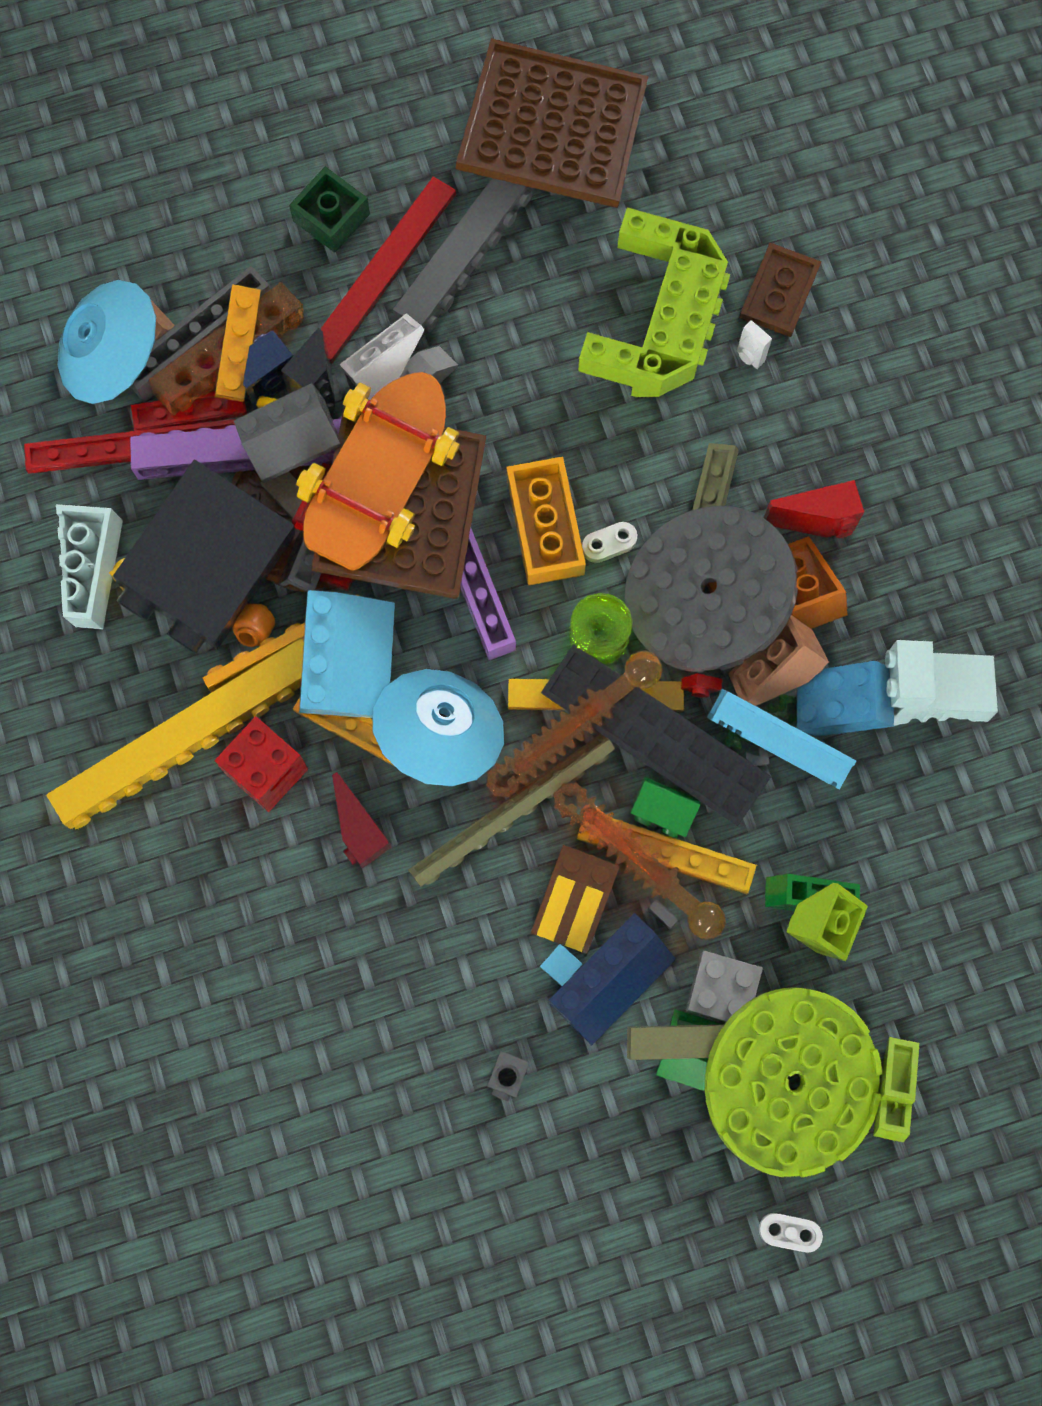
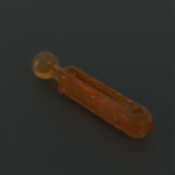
[486,650,663,798]
[553,782,726,940]

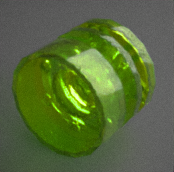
[569,593,633,664]

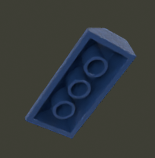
[548,913,676,1046]

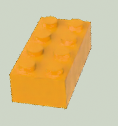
[506,457,586,585]

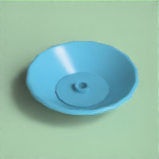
[57,280,156,404]
[373,669,504,786]

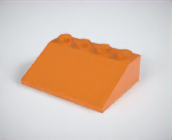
[707,536,847,629]

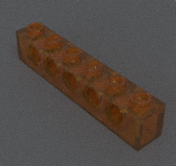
[148,282,304,416]

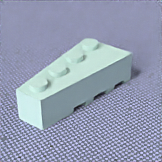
[56,504,123,629]

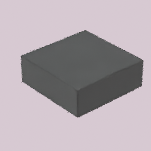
[647,900,678,930]

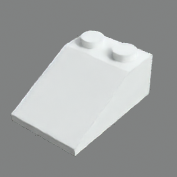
[339,313,424,400]

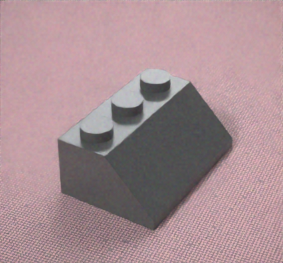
[234,383,342,483]

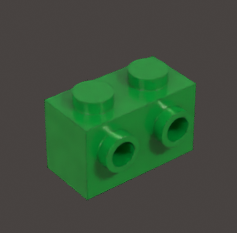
[631,776,700,838]

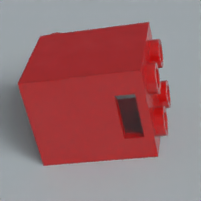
[214,716,308,813]

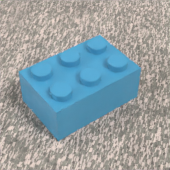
[797,661,894,737]

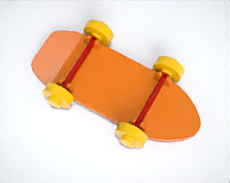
[296,372,460,570]

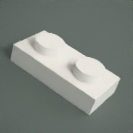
[737,320,772,369]

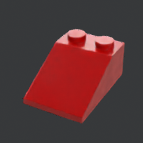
[763,480,864,538]

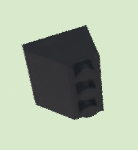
[281,328,336,415]

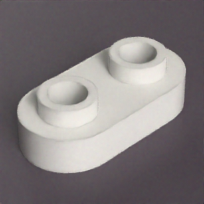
[582,522,637,563]
[759,1213,823,1253]

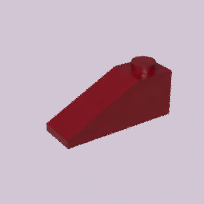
[332,772,391,868]

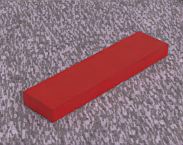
[131,391,247,431]

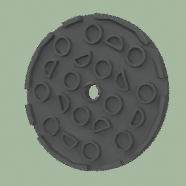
[625,506,798,672]

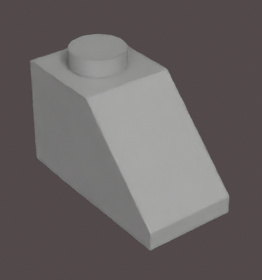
[400,346,458,384]

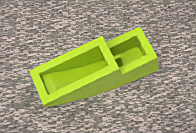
[873,1037,920,1142]

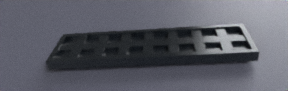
[541,644,772,826]

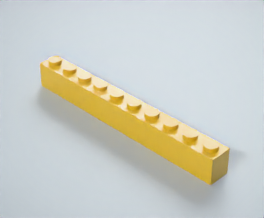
[46,638,304,829]

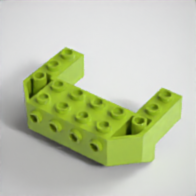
[578,207,731,397]

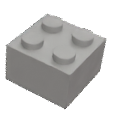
[685,951,763,1024]

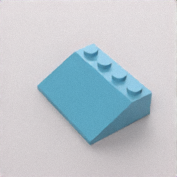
[299,590,395,718]

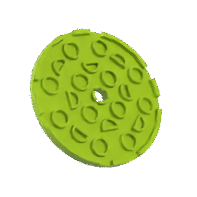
[705,988,882,1177]

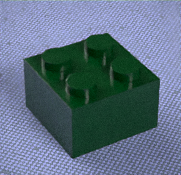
[289,166,370,253]

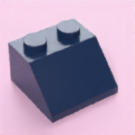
[243,330,293,410]

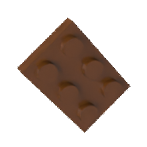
[739,243,822,337]

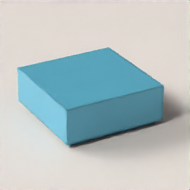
[540,944,583,986]

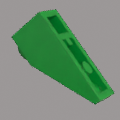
[765,874,860,911]

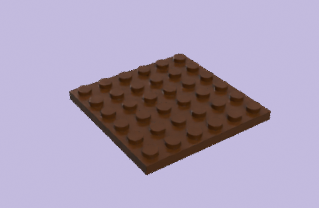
[455,38,648,208]

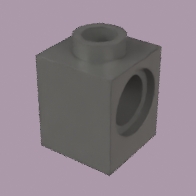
[487,1051,529,1101]

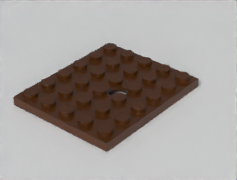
[311,406,486,599]

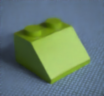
[786,883,868,962]

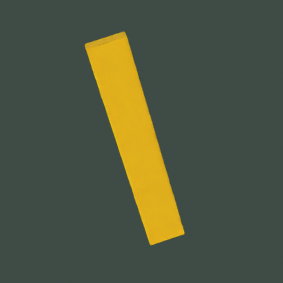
[508,679,684,712]
[577,810,757,894]

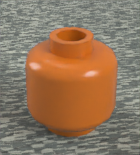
[232,603,275,647]

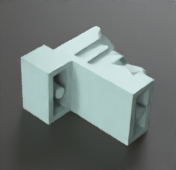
[885,640,998,726]

